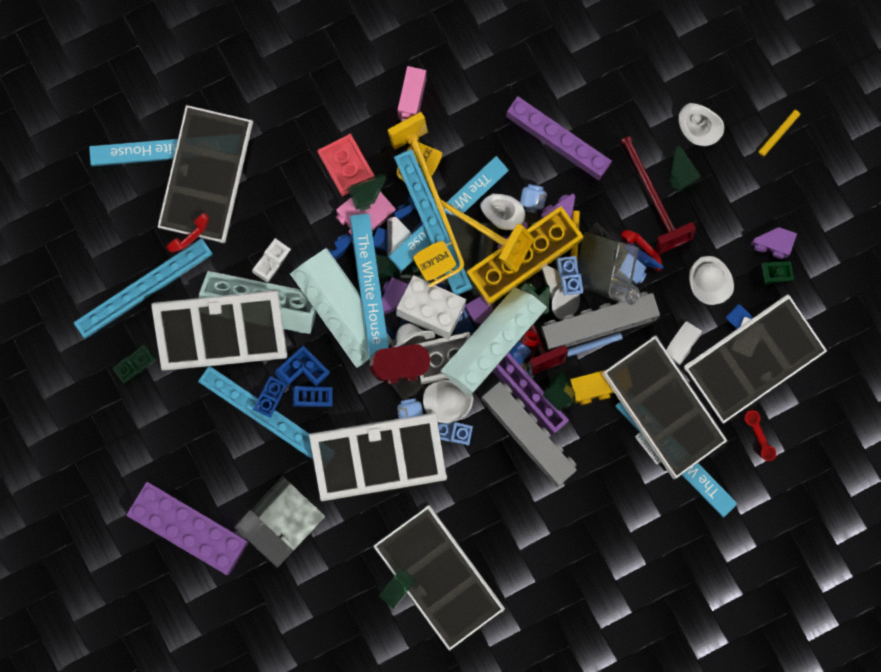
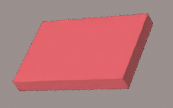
[317,133,376,196]

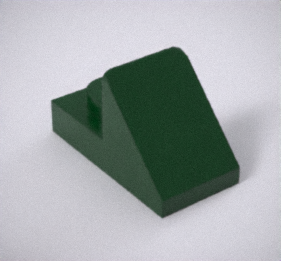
[761,261,794,285]
[516,282,550,315]

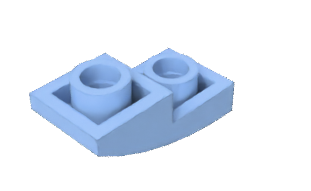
[556,256,583,296]
[429,422,473,445]

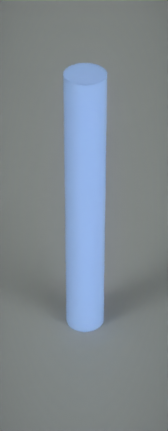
[567,332,622,357]

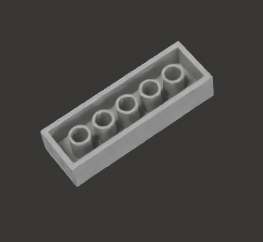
[540,292,660,352]
[481,382,577,487]

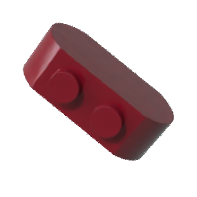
[369,344,430,384]

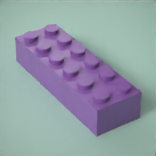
[126,482,248,575]

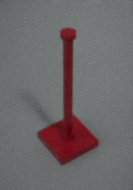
[621,136,696,254]
[510,287,568,377]

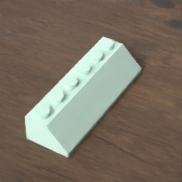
[290,248,393,368]
[199,271,316,334]
[440,288,547,397]

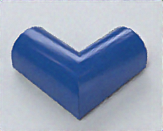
[275,346,330,386]

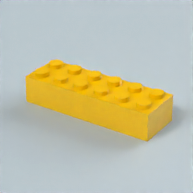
[466,206,584,306]

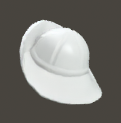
[679,103,724,146]
[480,194,525,230]
[689,256,734,305]
[390,323,435,347]
[423,380,474,423]

